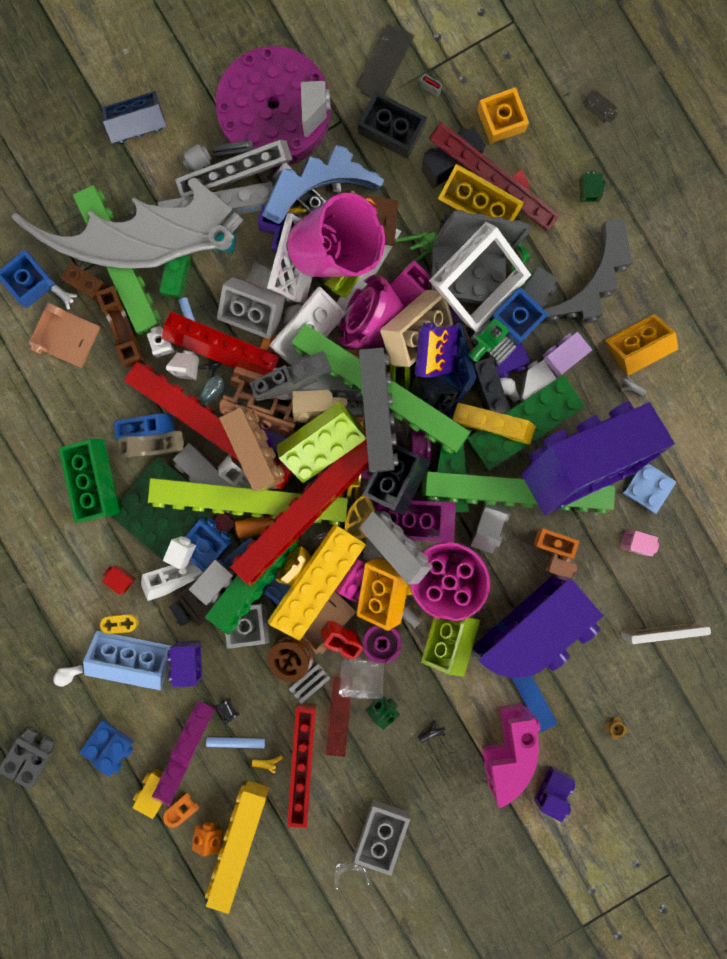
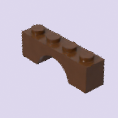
[95,286,145,368]

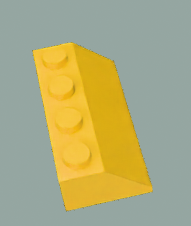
[438,164,524,221]

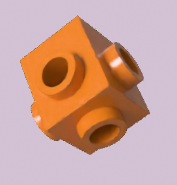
[192,822,222,856]

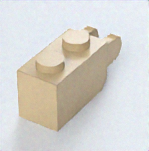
[292,390,349,423]

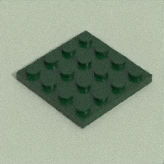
[111,456,212,564]

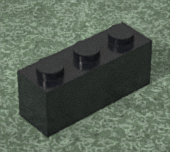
[472,354,510,414]

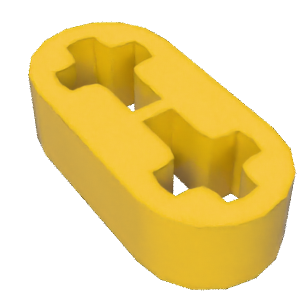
[100,614,139,634]

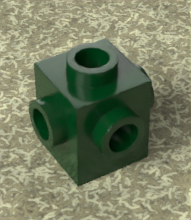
[365,694,400,730]

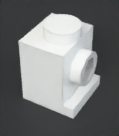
[147,326,175,358]

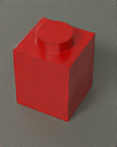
[102,565,136,595]

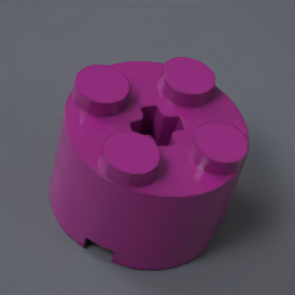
[363,624,402,663]

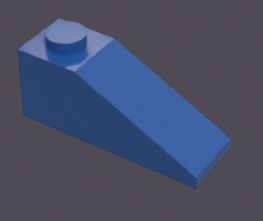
[114,414,175,440]

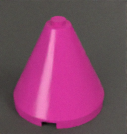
[339,274,405,350]

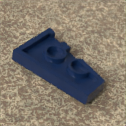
[452,322,477,391]

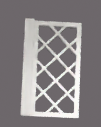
[267,213,312,305]

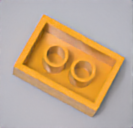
[356,557,408,631]

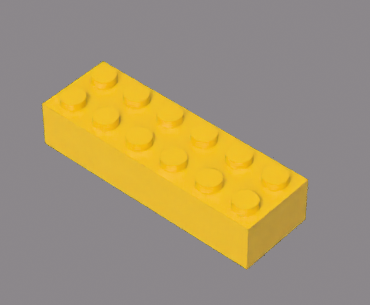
[205,780,270,914]

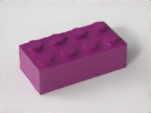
[375,500,456,543]

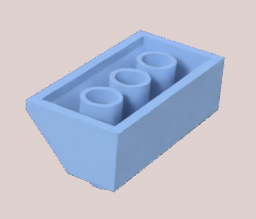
[83,631,171,690]

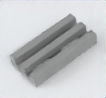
[289,663,331,704]

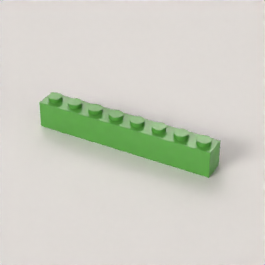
[73,185,162,336]

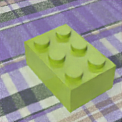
[421,616,480,677]

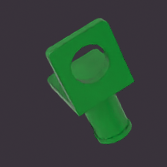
[468,318,509,362]

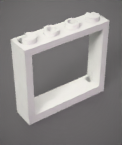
[429,222,531,332]

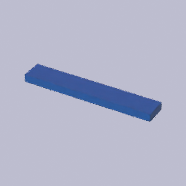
[486,622,558,732]

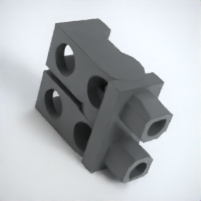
[0,727,55,790]

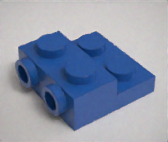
[186,518,233,573]
[80,719,135,777]

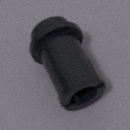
[169,601,191,626]

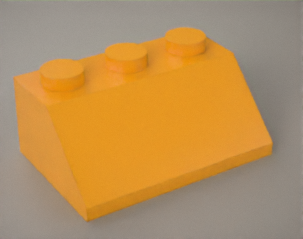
[605,314,678,376]

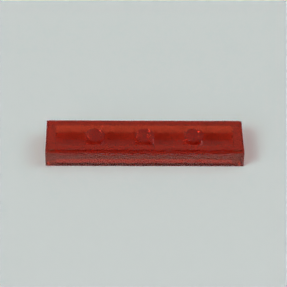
[326,677,353,757]

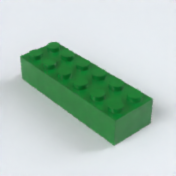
[466,375,586,472]

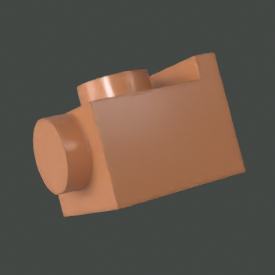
[545,553,578,578]

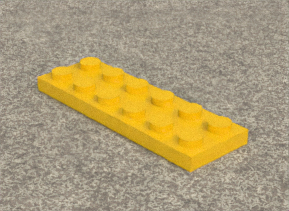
[267,524,366,641]

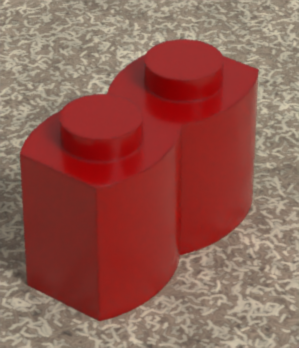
[321,621,363,660]

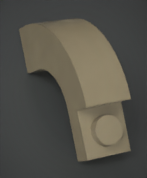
[118,431,184,458]

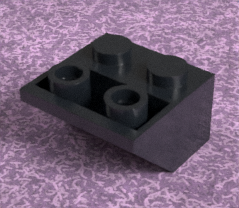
[408,376,458,414]

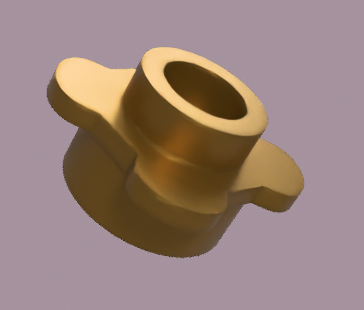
[605,717,628,740]

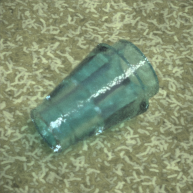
[199,376,225,404]

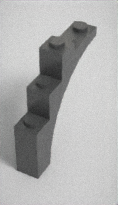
[543,218,632,323]

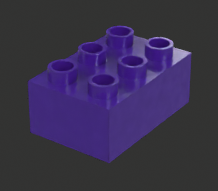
[521,401,675,516]

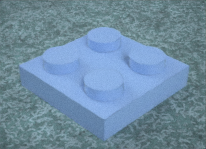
[622,464,676,514]

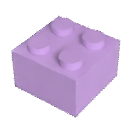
[542,332,592,378]

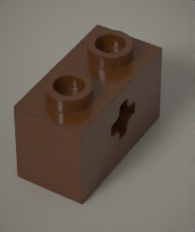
[60,262,109,303]

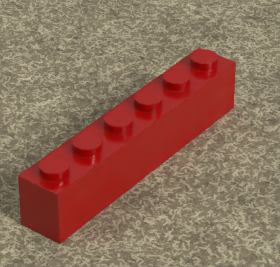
[162,311,280,375]
[287,703,317,828]

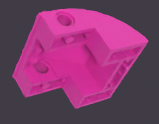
[482,702,540,808]

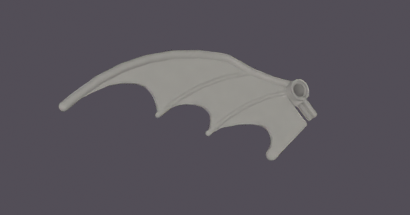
[12,178,243,268]

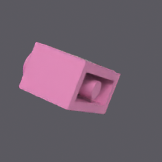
[620,530,659,556]

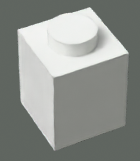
[163,536,196,569]

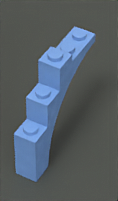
[262,145,384,224]

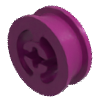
[410,428,430,461]

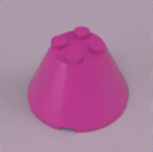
[410,542,490,621]

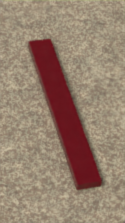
[429,122,559,231]

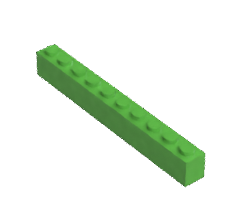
[292,324,470,454]
[421,472,615,513]

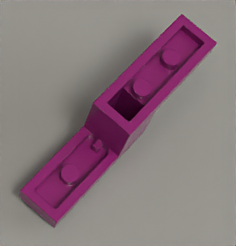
[152,701,215,806]

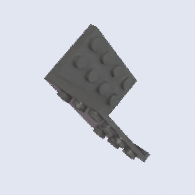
[429,210,530,304]

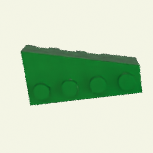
[436,443,469,513]

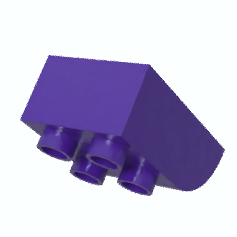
[471,574,604,678]

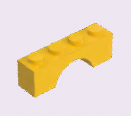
[452,403,536,445]

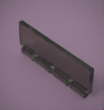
[356,25,415,98]

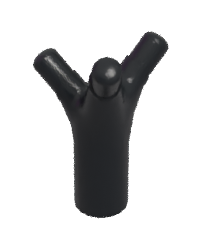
[198,361,223,379]
[418,721,445,743]

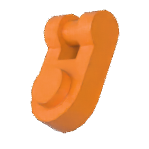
[163,792,199,828]

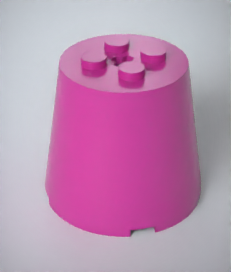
[287,193,385,277]

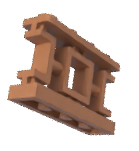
[220,366,297,436]

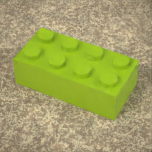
[277,401,367,483]

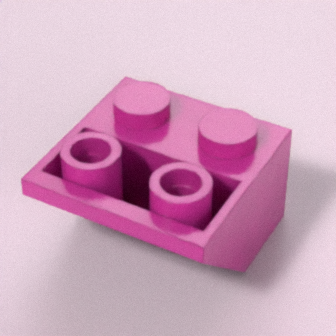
[390,260,430,308]
[335,558,365,603]

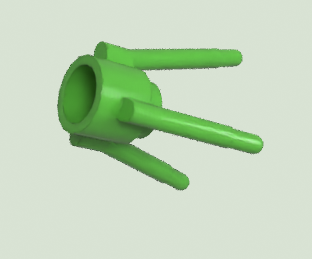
[395,232,437,271]

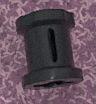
[215,697,240,724]

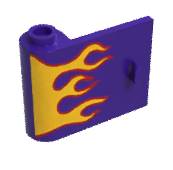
[415,322,458,377]

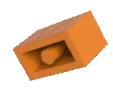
[533,528,580,559]

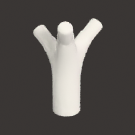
[51,285,77,310]

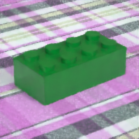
[58,439,120,524]

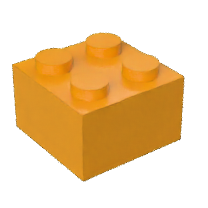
[477,87,529,144]

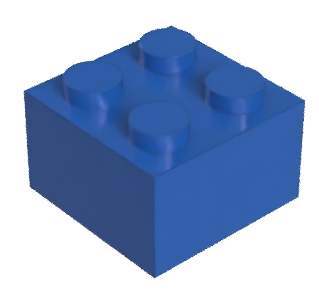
[0,249,56,308]
[490,287,548,346]

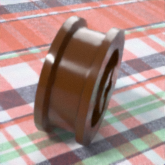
[268,635,314,682]

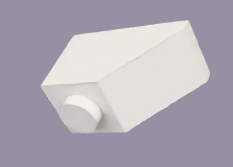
[520,360,557,402]

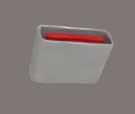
[420,74,442,96]

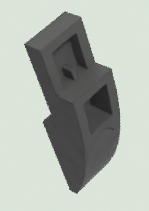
[250,351,332,401]

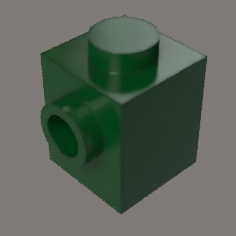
[579,171,606,202]

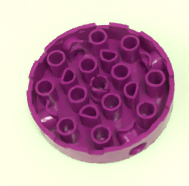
[216,46,331,166]

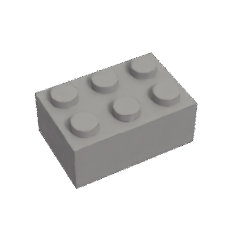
[217,277,285,339]
[354,799,410,876]

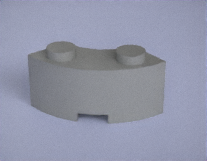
[471,502,511,554]

